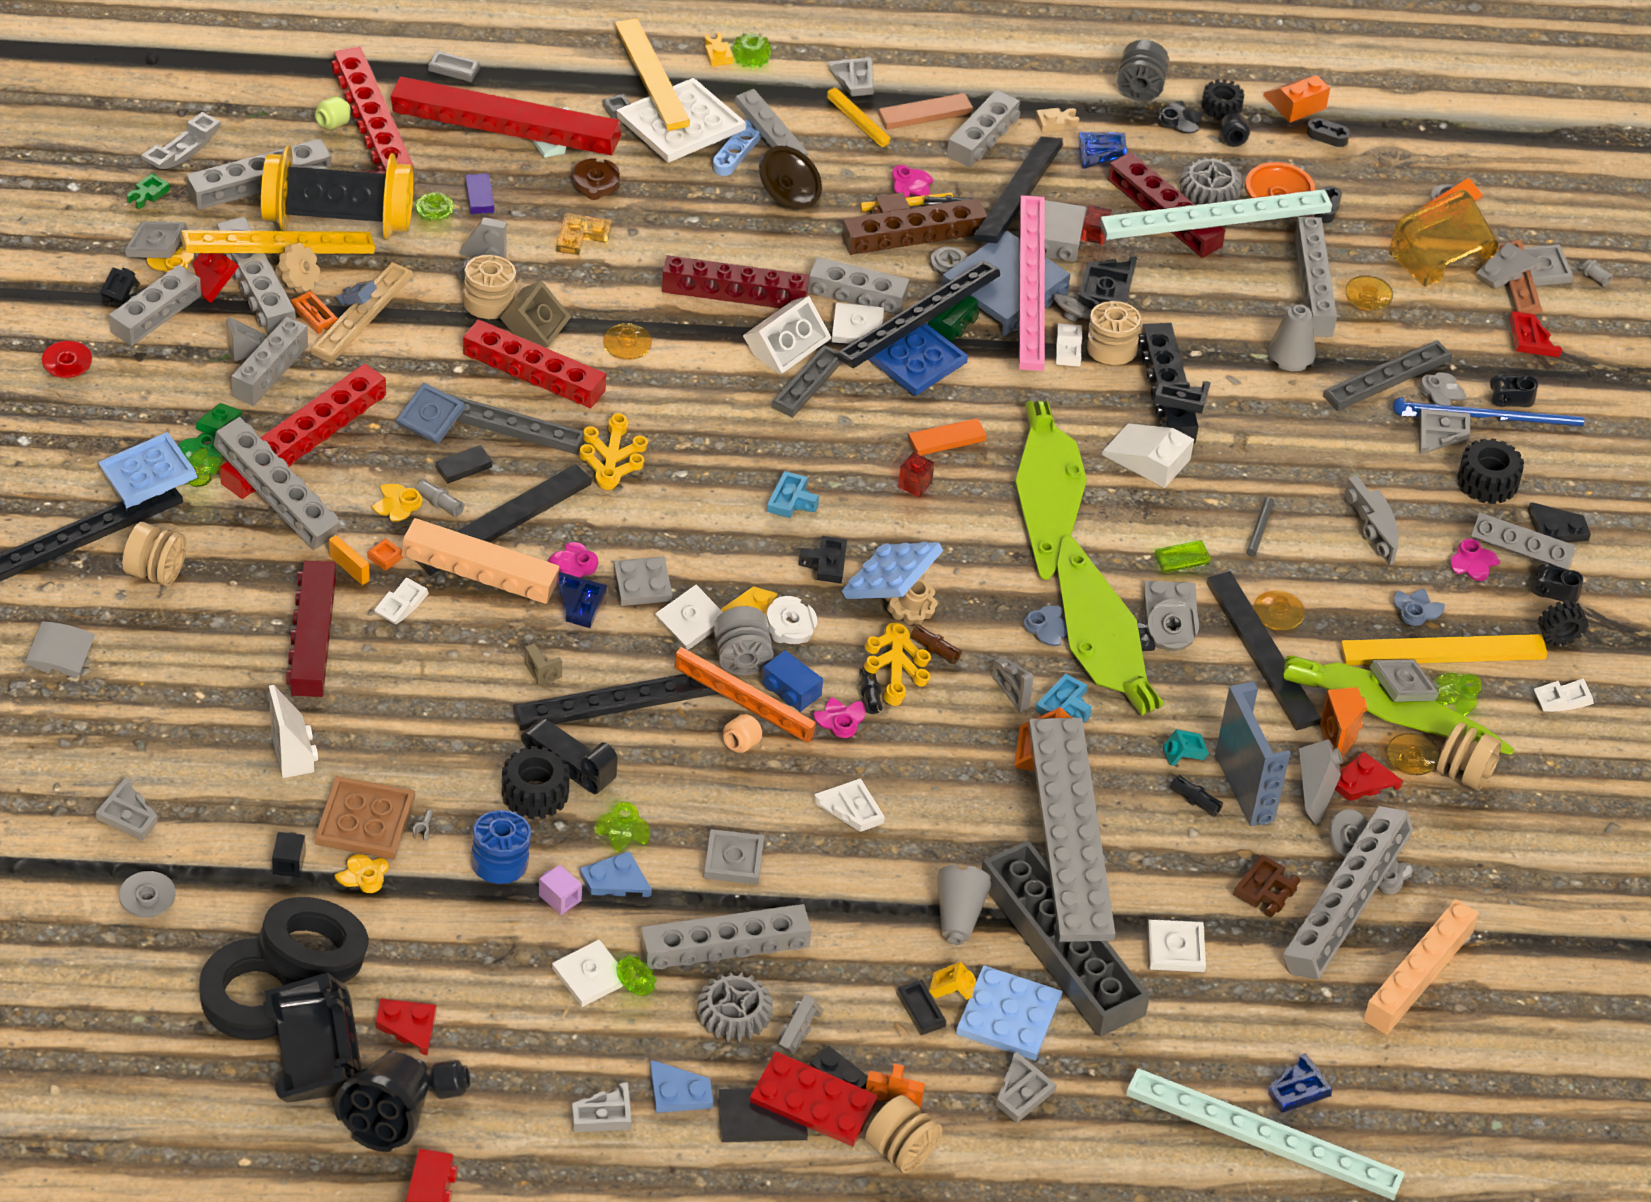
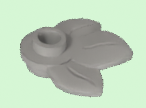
[1420,372,1466,406]
[1378,859,1413,894]

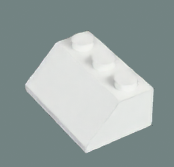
[743,296,832,374]

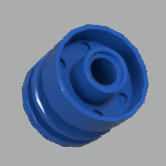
[471,810,531,884]

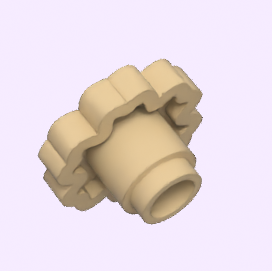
[275,243,320,293]
[885,579,938,625]

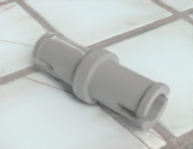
[416,479,465,517]

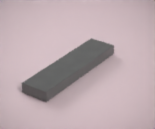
[772,345,843,418]

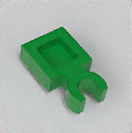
[127,173,170,209]

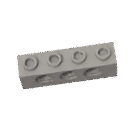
[947,90,1020,168]
[808,257,910,314]
[109,265,201,346]
[231,316,308,406]
[1471,512,1577,570]

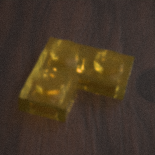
[556,213,612,255]

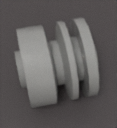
[714,606,773,676]

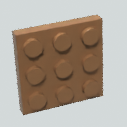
[315,776,415,860]

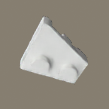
[814,778,885,832]

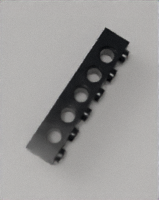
[1138,322,1199,444]

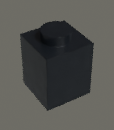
[272,832,306,877]

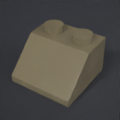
[500,280,571,348]

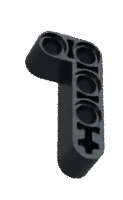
[521,718,618,794]

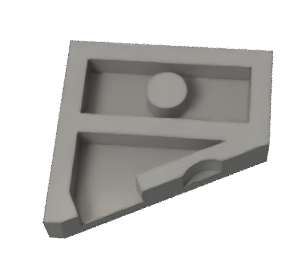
[828,57,874,96]
[459,217,507,259]
[1476,242,1543,288]
[1420,409,1470,454]
[992,657,1034,712]
[996,1052,1056,1123]
[572,1082,632,1132]

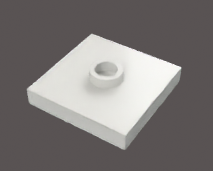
[832,302,884,344]
[655,585,723,650]
[1148,920,1206,972]
[552,940,629,1007]

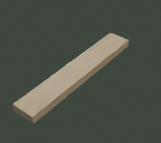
[311,262,412,363]

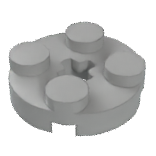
[1147,599,1199,651]

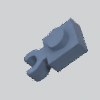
[335,280,377,305]

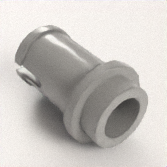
[1582,259,1613,287]

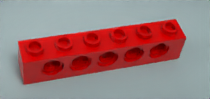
[463,319,606,409]

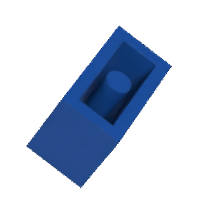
[762,650,823,712]

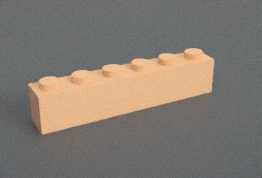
[402,518,560,604]
[1364,899,1479,1035]

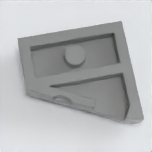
[96,777,158,841]
[779,994,824,1055]

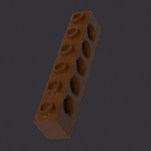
[842,198,987,255]

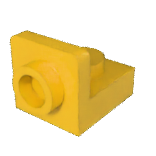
[929,961,976,1000]

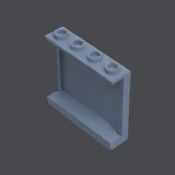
[941,230,1071,337]
[1215,681,1290,826]

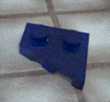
[1078,132,1127,169]
[558,572,607,628]
[1268,1053,1332,1113]

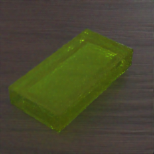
[1154,540,1211,573]

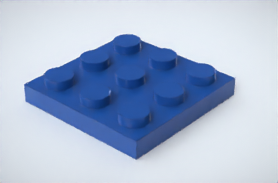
[868,323,968,396]

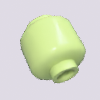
[315,96,351,130]

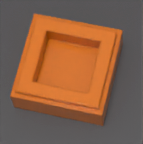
[367,538,404,571]

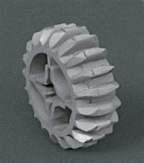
[1179,156,1243,205]
[697,971,773,1043]

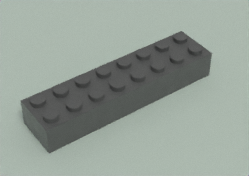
[982,840,1150,1037]

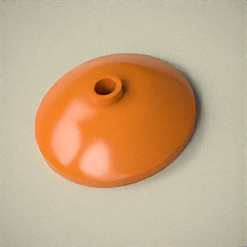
[1245,162,1315,198]

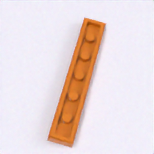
[674,647,816,743]

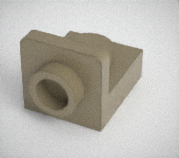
[525,643,562,685]

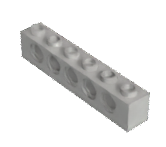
[186,138,331,210]
[217,217,296,336]
[1294,217,1337,337]
[213,417,340,551]
[640,904,811,970]

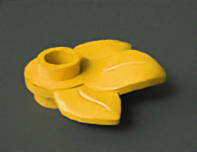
[146,246,194,273]
[372,484,423,521]
[334,854,389,893]

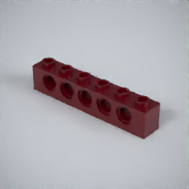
[1108,152,1226,258]
[662,255,809,309]

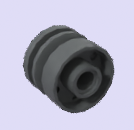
[1117,39,1169,101]

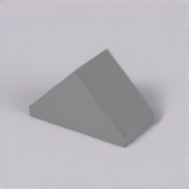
[226,317,266,361]

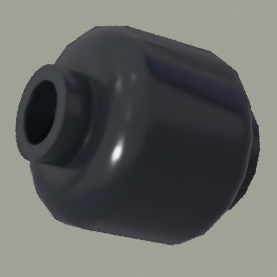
[1219,113,1250,147]
[428,1060,470,1099]

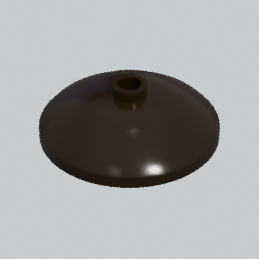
[759,146,822,210]

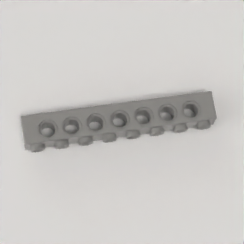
[1283,806,1414,980]

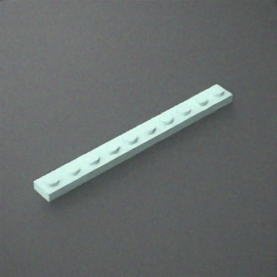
[1100,189,1332,240]
[1126,1068,1405,1200]

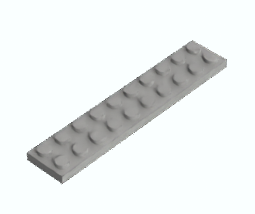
[1028,718,1115,942]

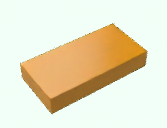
[329,535,369,586]

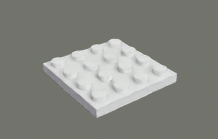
[617,78,746,163]

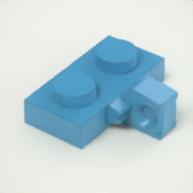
[767,471,819,518]
[1036,674,1092,723]

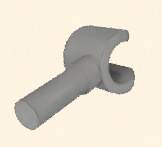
[413,809,433,841]

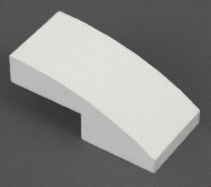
[1056,323,1082,367]
[374,577,429,625]
[1534,678,1594,712]

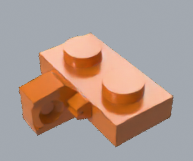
[866,1063,925,1108]

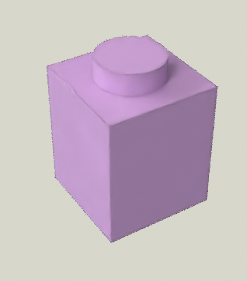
[539,865,582,915]

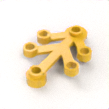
[579,413,648,490]
[864,623,931,706]

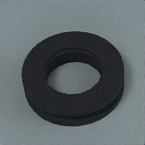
[258,897,369,983]
[199,938,297,1040]

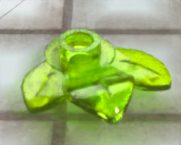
[184,447,223,487]
[1436,673,1482,716]
[596,802,650,852]

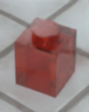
[1081,204,1112,245]
[898,452,935,498]

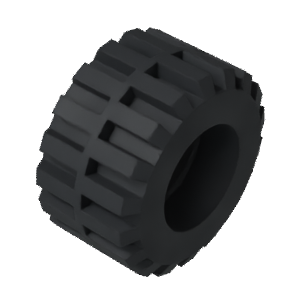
[1457,438,1524,504]
[502,746,570,819]

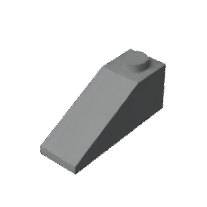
[1299,739,1343,825]

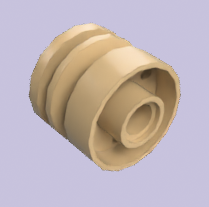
[463,255,516,319]
[1087,301,1141,365]
[122,522,187,586]
[1437,722,1502,791]
[866,1095,943,1173]

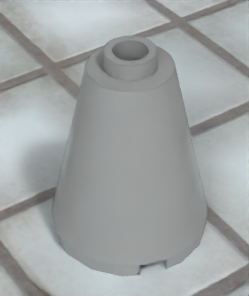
[1267,305,1316,371]
[937,865,991,945]

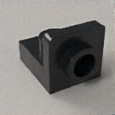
[100,267,140,304]

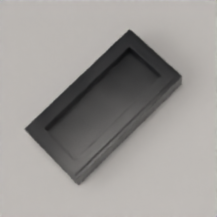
[436,445,492,484]
[896,979,947,1035]

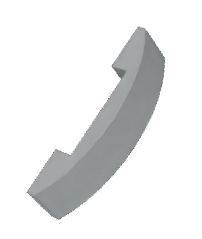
[141,112,221,169]

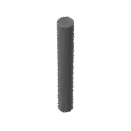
[1246,498,1274,557]

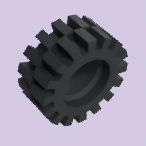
[1201,79,1244,120]
[1538,600,1589,646]

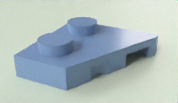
[580,851,652,897]
[650,1061,713,1113]

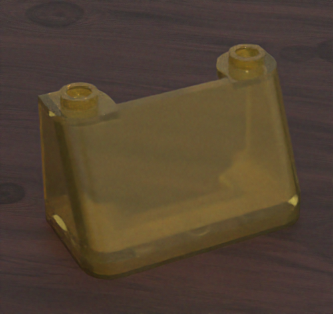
[1389,190,1499,287]

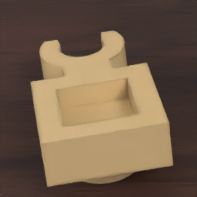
[1036,108,1079,132]

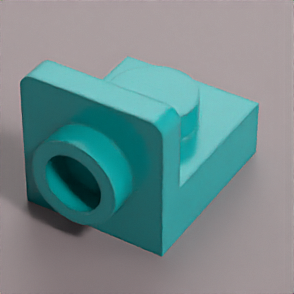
[1163,729,1209,766]

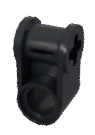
[1490,375,1539,408]
[1532,564,1583,603]

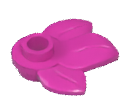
[892,165,934,198]
[1451,539,1500,581]
[548,542,599,585]
[814,697,865,738]

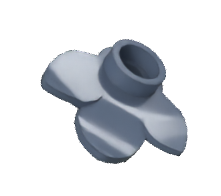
[1394,589,1445,626]
[1024,606,1068,646]

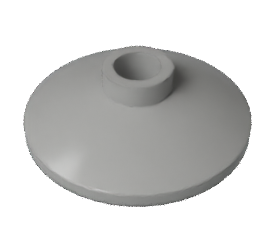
[1054,294,1092,321]
[1330,809,1368,859]
[119,871,175,917]

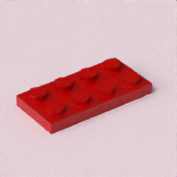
[750,1051,878,1147]

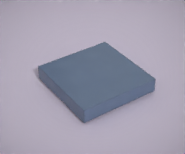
[396,382,466,445]

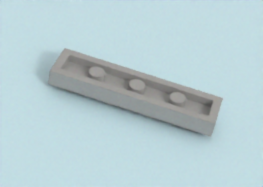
[734,89,808,156]

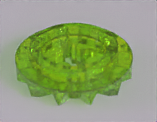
[416,192,454,222]
[616,955,657,996]

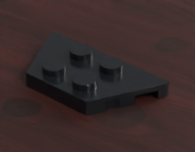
[1078,256,1137,309]

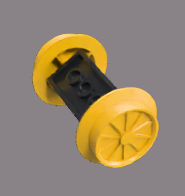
[261,145,414,240]

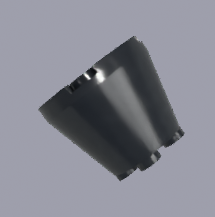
[334,1050,429,1152]

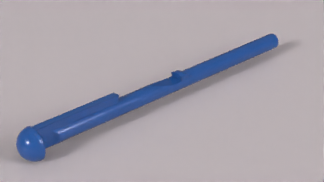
[1392,397,1584,426]

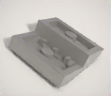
[24,622,95,679]

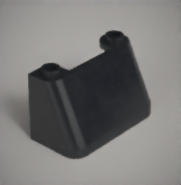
[263,973,362,1103]

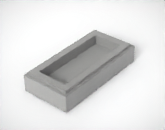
[428,51,480,82]

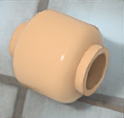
[723,714,762,753]

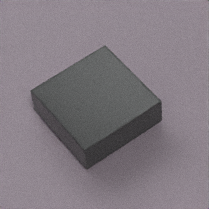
[602,94,630,119]

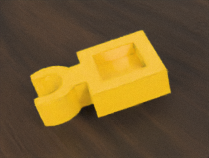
[705,32,734,67]

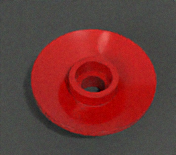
[42,341,92,378]

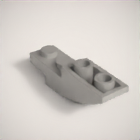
[1345,475,1398,565]

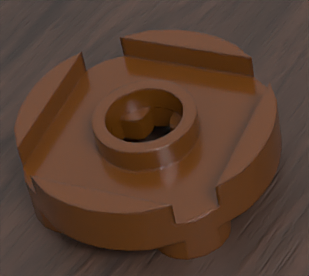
[573,158,620,200]

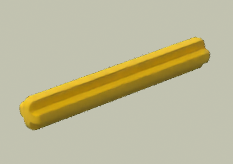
[827,87,891,148]

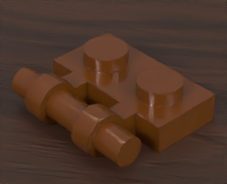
[1233,855,1300,917]

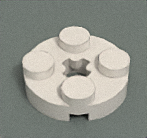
[765,596,817,644]

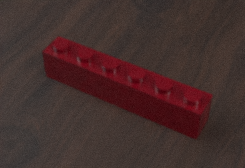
[286,560,336,697]

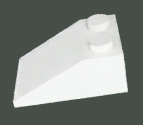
[1102,423,1194,488]
[269,685,318,778]

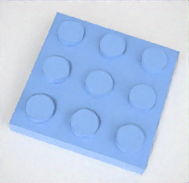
[98,432,197,508]
[842,542,943,599]
[956,965,1062,1061]

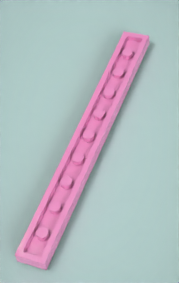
[1019,195,1044,371]

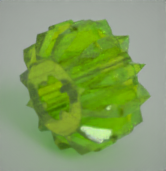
[733,32,771,69]

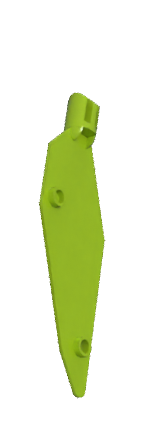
[1015,401,1087,580]
[1057,536,1164,716]
[1284,655,1514,755]

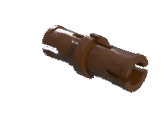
[910,624,962,664]

